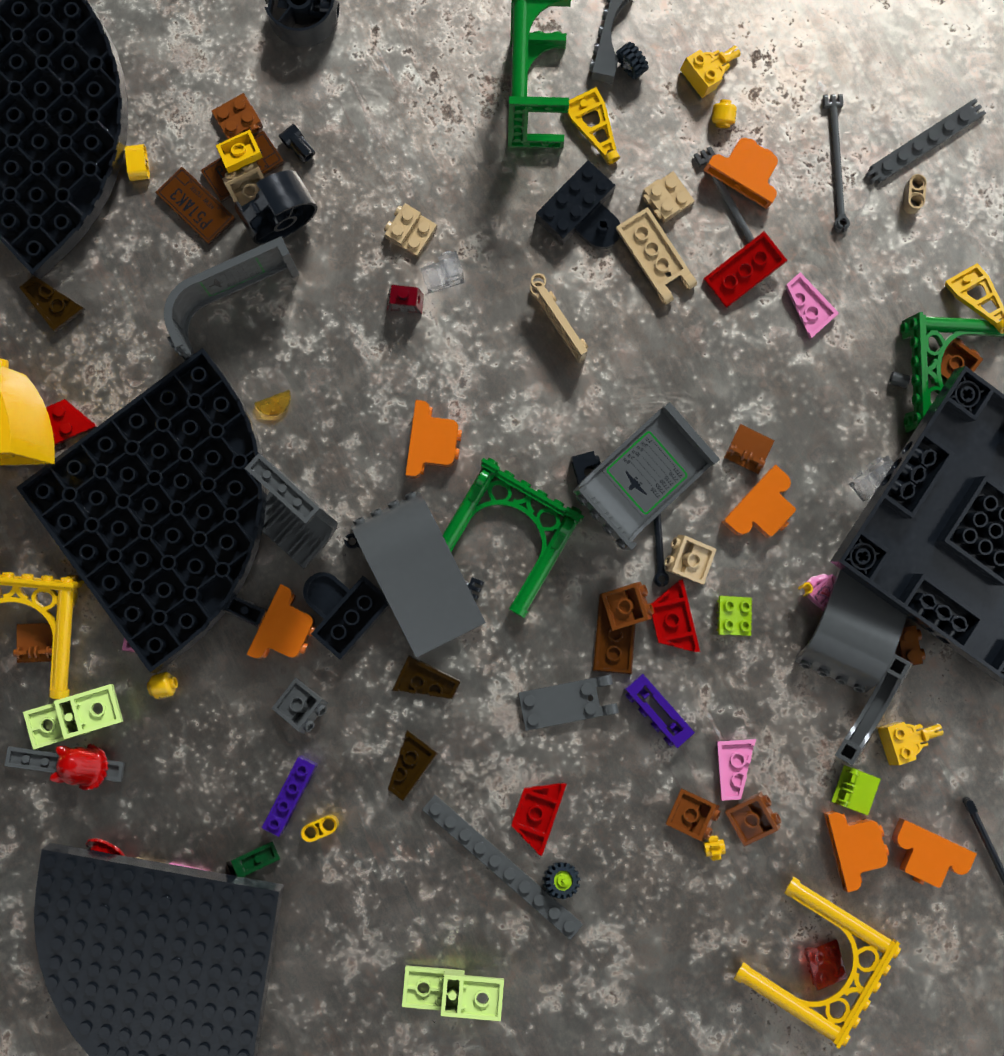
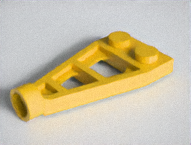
[567,87,620,165]
[945,263,1004,334]

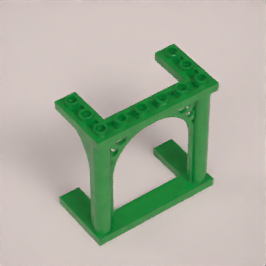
[508,0,571,148]

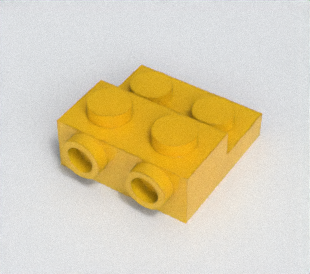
[216,129,263,173]

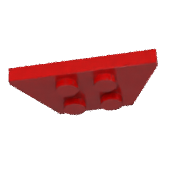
[46,399,97,446]
[651,579,700,652]
[511,783,567,856]

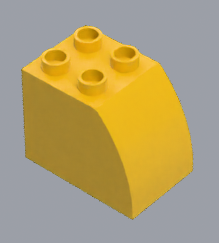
[0,359,55,466]

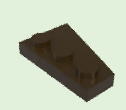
[19,276,85,332]
[392,655,461,699]
[388,730,439,801]

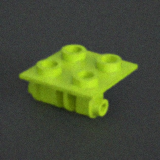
[716,596,752,636]
[831,765,881,815]

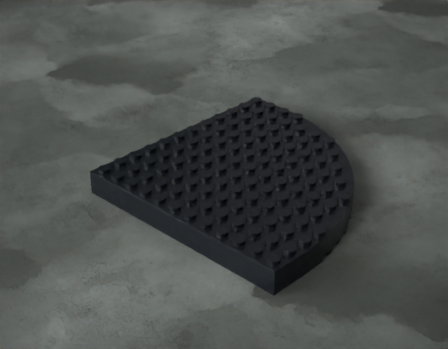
[0,0,128,279]
[16,348,267,674]
[34,843,284,1056]

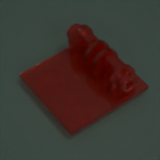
[804,939,848,991]

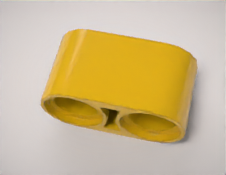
[125,144,150,181]
[301,815,339,842]

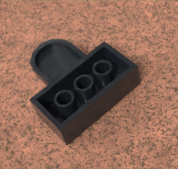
[536,160,620,249]
[303,572,390,660]

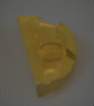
[254,390,291,416]

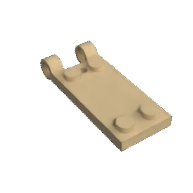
[616,207,697,305]
[530,273,588,363]

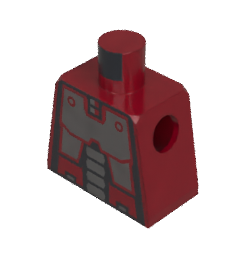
[387,285,424,314]

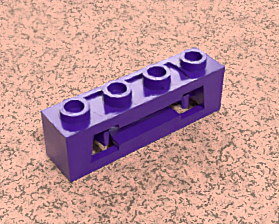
[624,674,695,748]
[262,756,318,837]

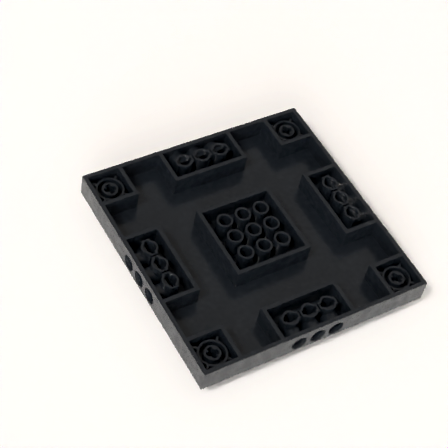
[830,366,1004,686]

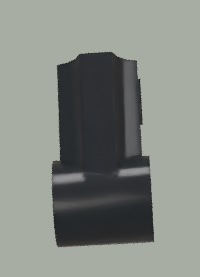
[279,124,315,163]

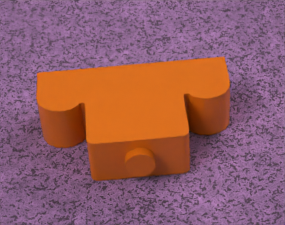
[722,464,796,538]
[892,818,977,888]

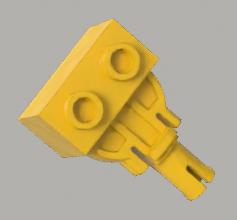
[680,46,741,98]
[877,722,944,765]

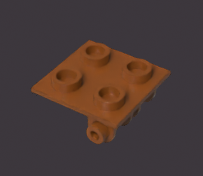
[724,424,775,474]
[13,623,53,663]

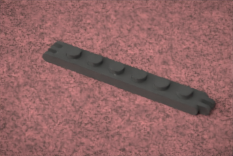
[865,98,986,184]

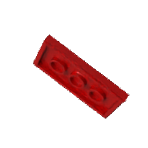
[704,231,788,308]

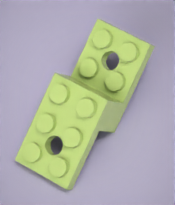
[23,684,123,750]
[402,965,504,1021]

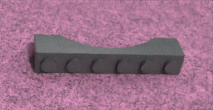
[589,0,631,84]
[835,653,913,766]

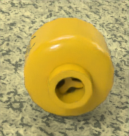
[712,99,737,129]
[147,672,178,699]

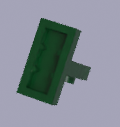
[226,841,280,877]

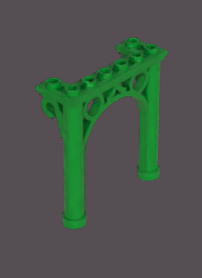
[900,312,1004,433]
[443,458,584,619]

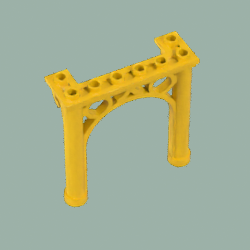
[0,572,85,699]
[734,877,901,1049]

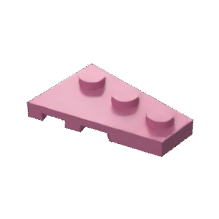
[785,272,839,339]
[716,739,756,801]

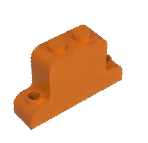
[703,138,778,209]
[405,400,462,479]
[247,584,317,659]
[824,811,889,892]

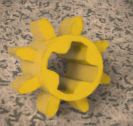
[703,835,726,861]

